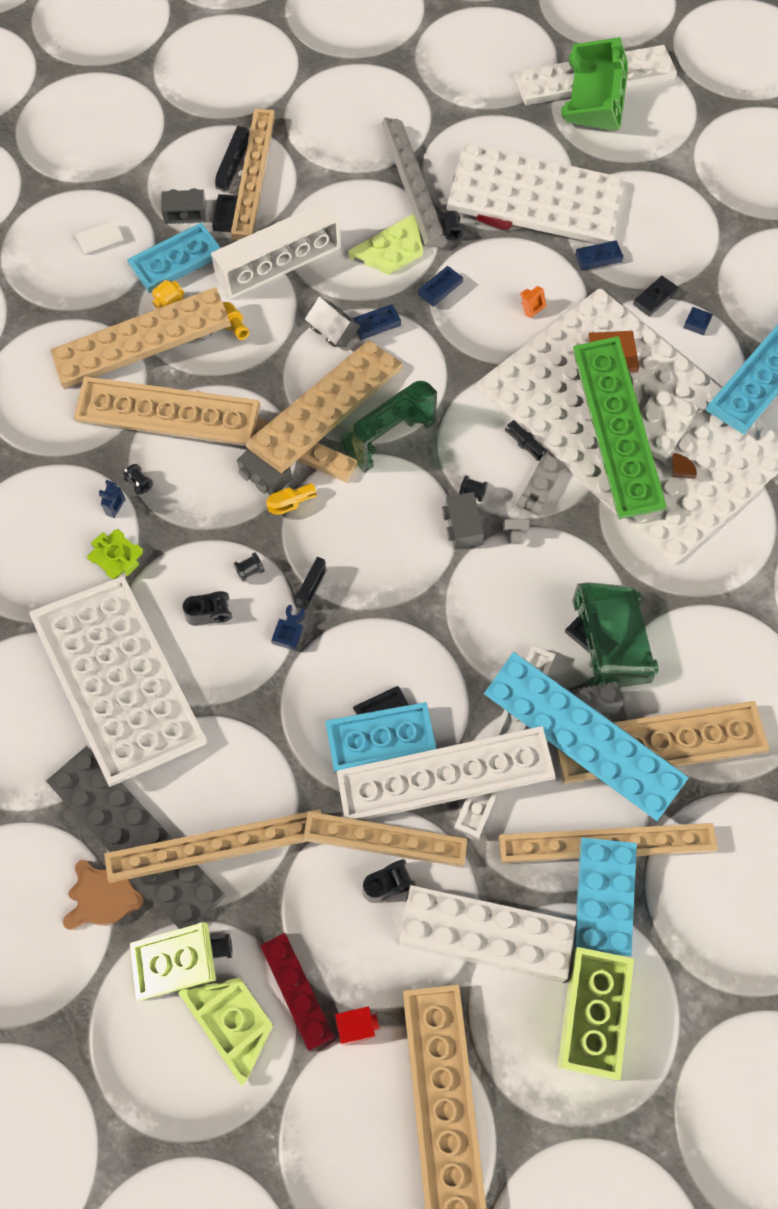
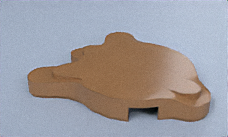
[63,860,144,930]

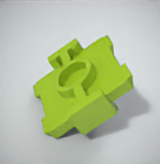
[87,528,143,579]

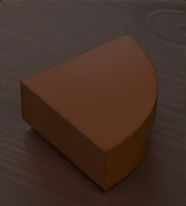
[672,453,697,479]

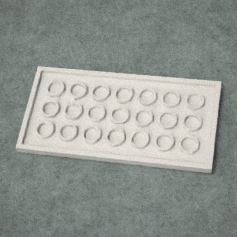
[446,142,625,244]
[29,576,207,787]

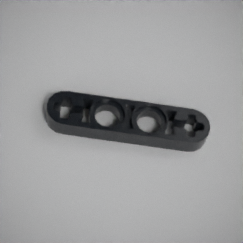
[215,125,250,191]

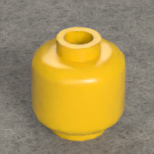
[152,280,185,309]

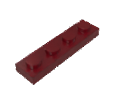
[260,933,335,1052]

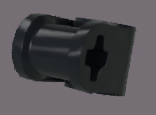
[182,591,232,626]
[362,859,416,903]

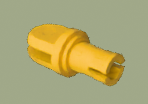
[223,302,250,340]
[266,483,317,515]

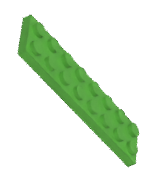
[573,336,667,520]

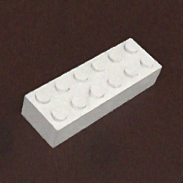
[211,201,341,300]
[399,885,576,982]

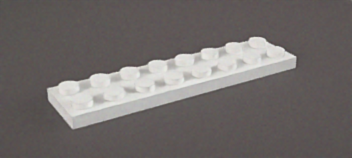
[514,45,677,106]
[337,726,555,820]

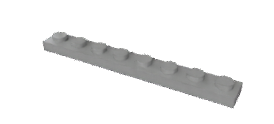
[381,117,447,248]

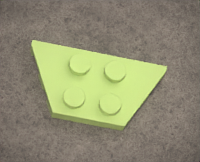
[348,214,423,275]
[178,978,274,1086]

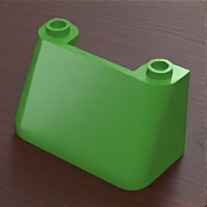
[561,37,628,130]

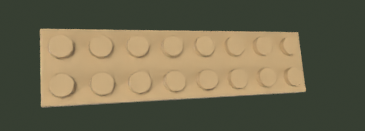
[50,287,231,389]
[246,340,403,474]
[74,376,261,446]
[555,701,770,784]
[403,985,486,1209]

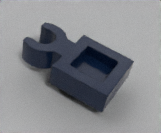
[99,480,126,518]
[271,604,305,651]

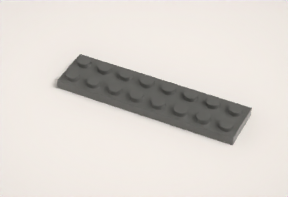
[46,745,226,929]

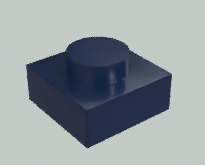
[683,307,713,336]

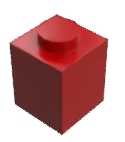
[335,1006,380,1046]

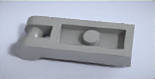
[517,454,565,516]

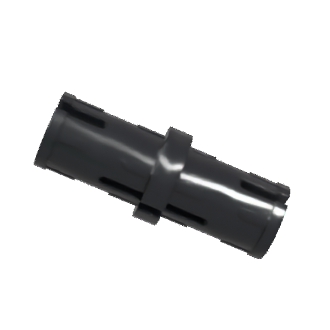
[505,420,548,461]

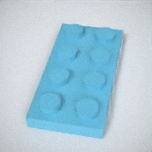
[127,222,221,293]
[325,702,436,773]
[574,837,637,956]

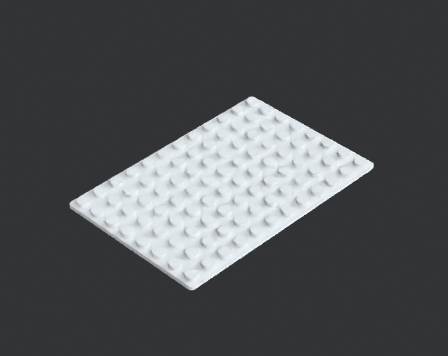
[476,289,778,564]

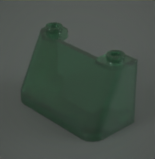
[341,380,437,473]
[572,582,659,687]

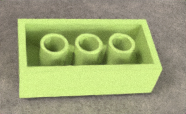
[557,947,634,1081]

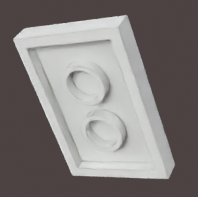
[641,387,698,463]

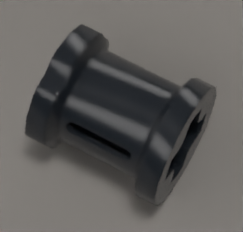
[442,211,464,240]
[122,464,153,495]
[459,475,488,502]
[233,552,265,582]
[210,933,233,959]

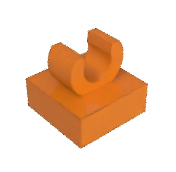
[520,286,546,318]

